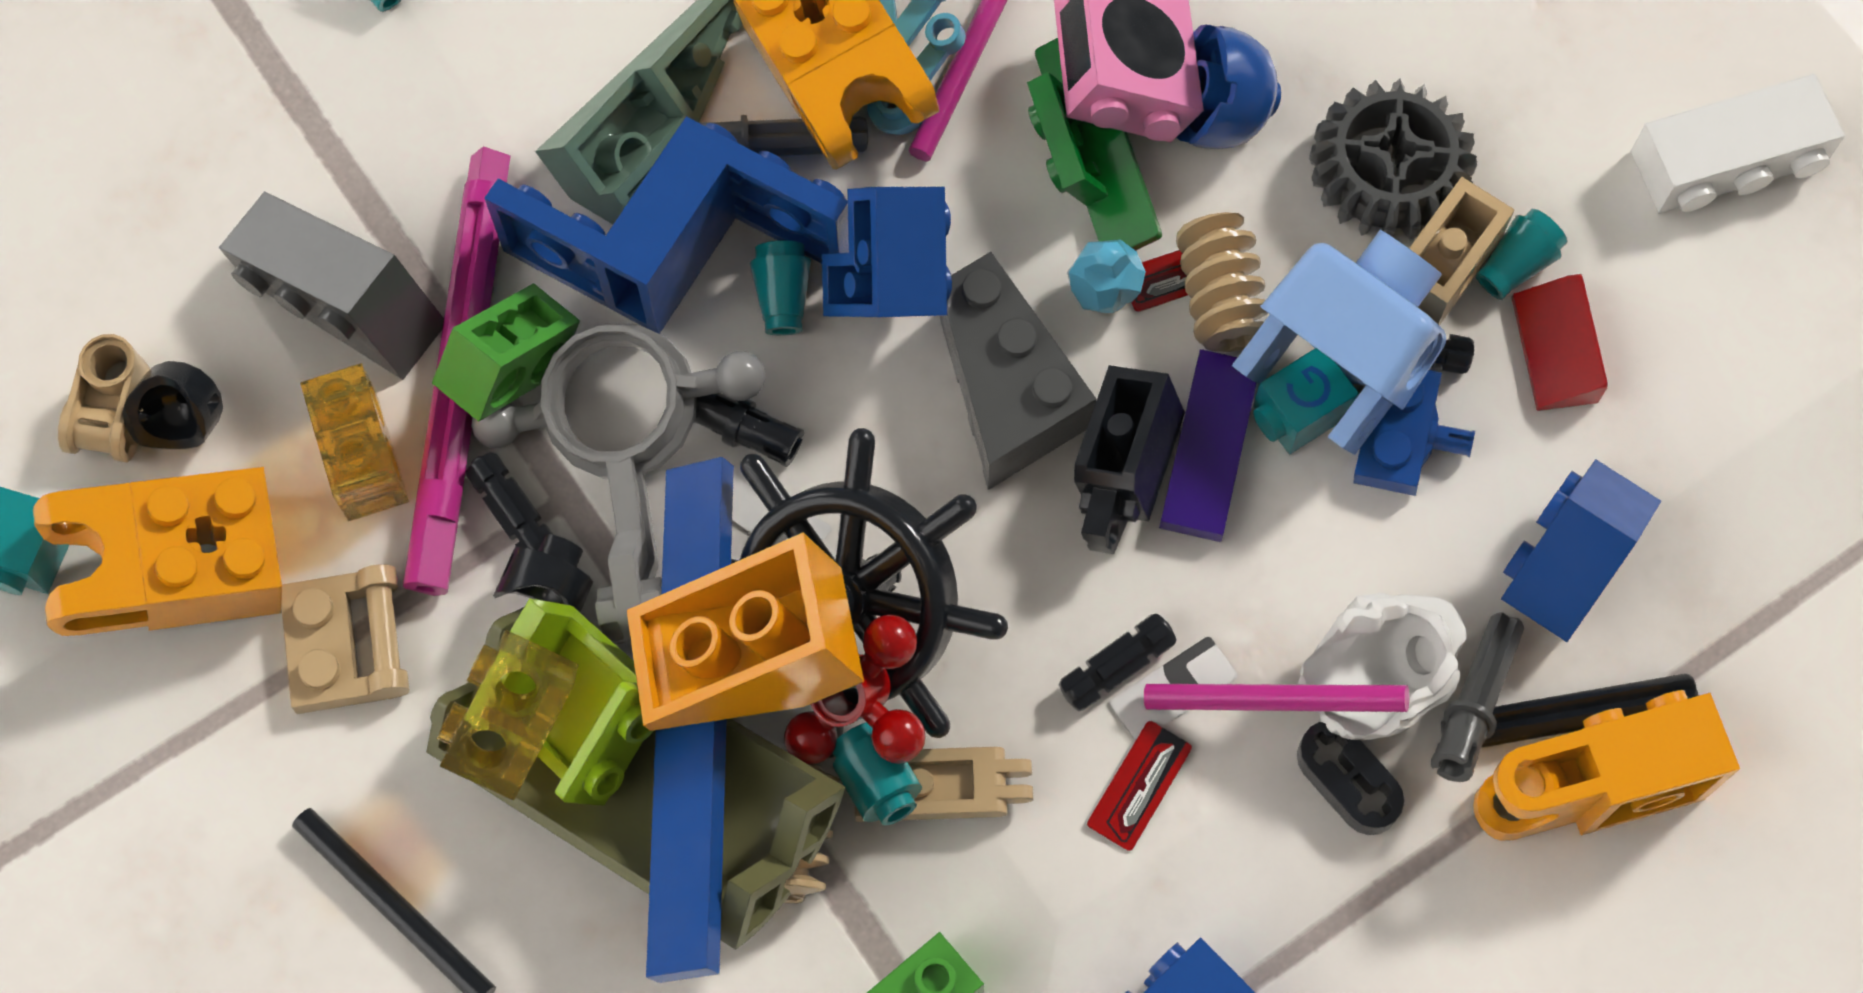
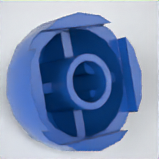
[1176,24,1281,149]

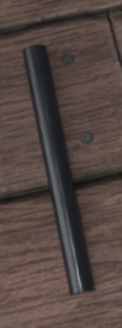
[292,808,496,993]

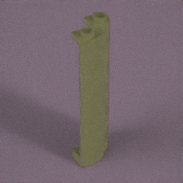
[426,607,846,950]

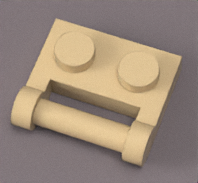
[281,564,409,714]

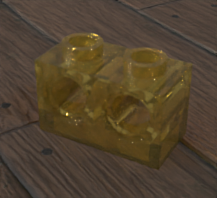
[300,363,410,521]
[436,629,579,801]

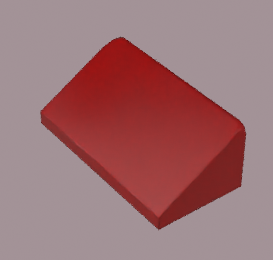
[1511,274,1608,411]

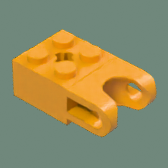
[733,0,940,170]
[33,467,282,636]
[1473,690,1740,841]

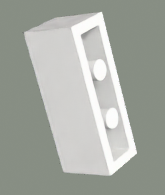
[1631,74,1845,214]

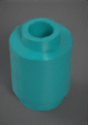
[833,722,922,826]

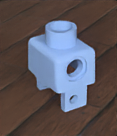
[1232,230,1446,455]

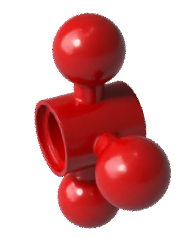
[784,615,926,765]

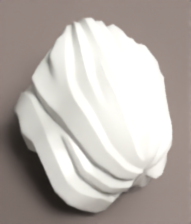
[1298,593,1467,740]

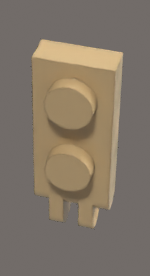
[855,747,1033,822]

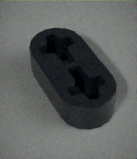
[1297,722,1405,835]

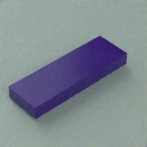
[1159,349,1257,542]

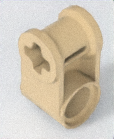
[58,334,150,463]

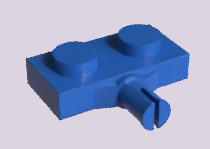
[1353,370,1475,496]

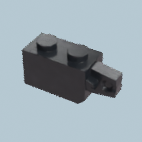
[1074,365,1185,554]

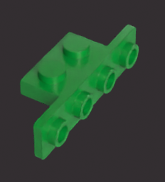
[1027,38,1162,251]

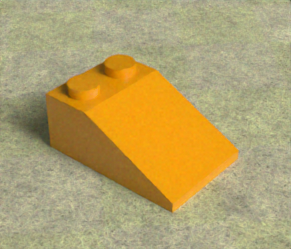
[627,532,864,731]

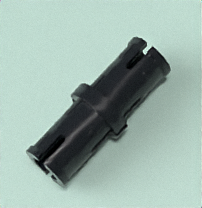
[694,393,804,467]

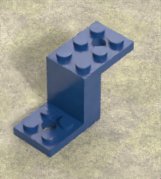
[484,116,849,334]

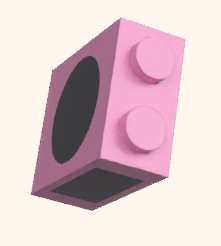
[1054,0,1204,143]

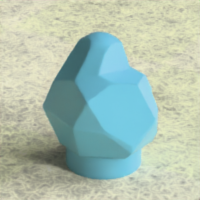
[1067,240,1146,313]

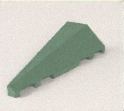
[535,0,742,224]

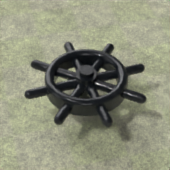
[731,428,1008,758]

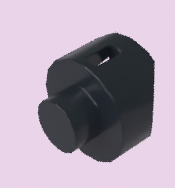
[122,361,223,449]
[493,534,593,612]

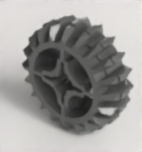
[1309,78,1477,241]

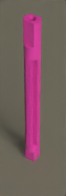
[403,146,511,596]

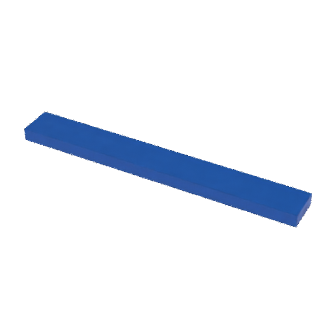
[646,457,734,983]

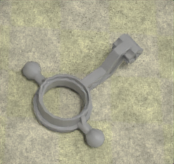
[471,324,765,644]

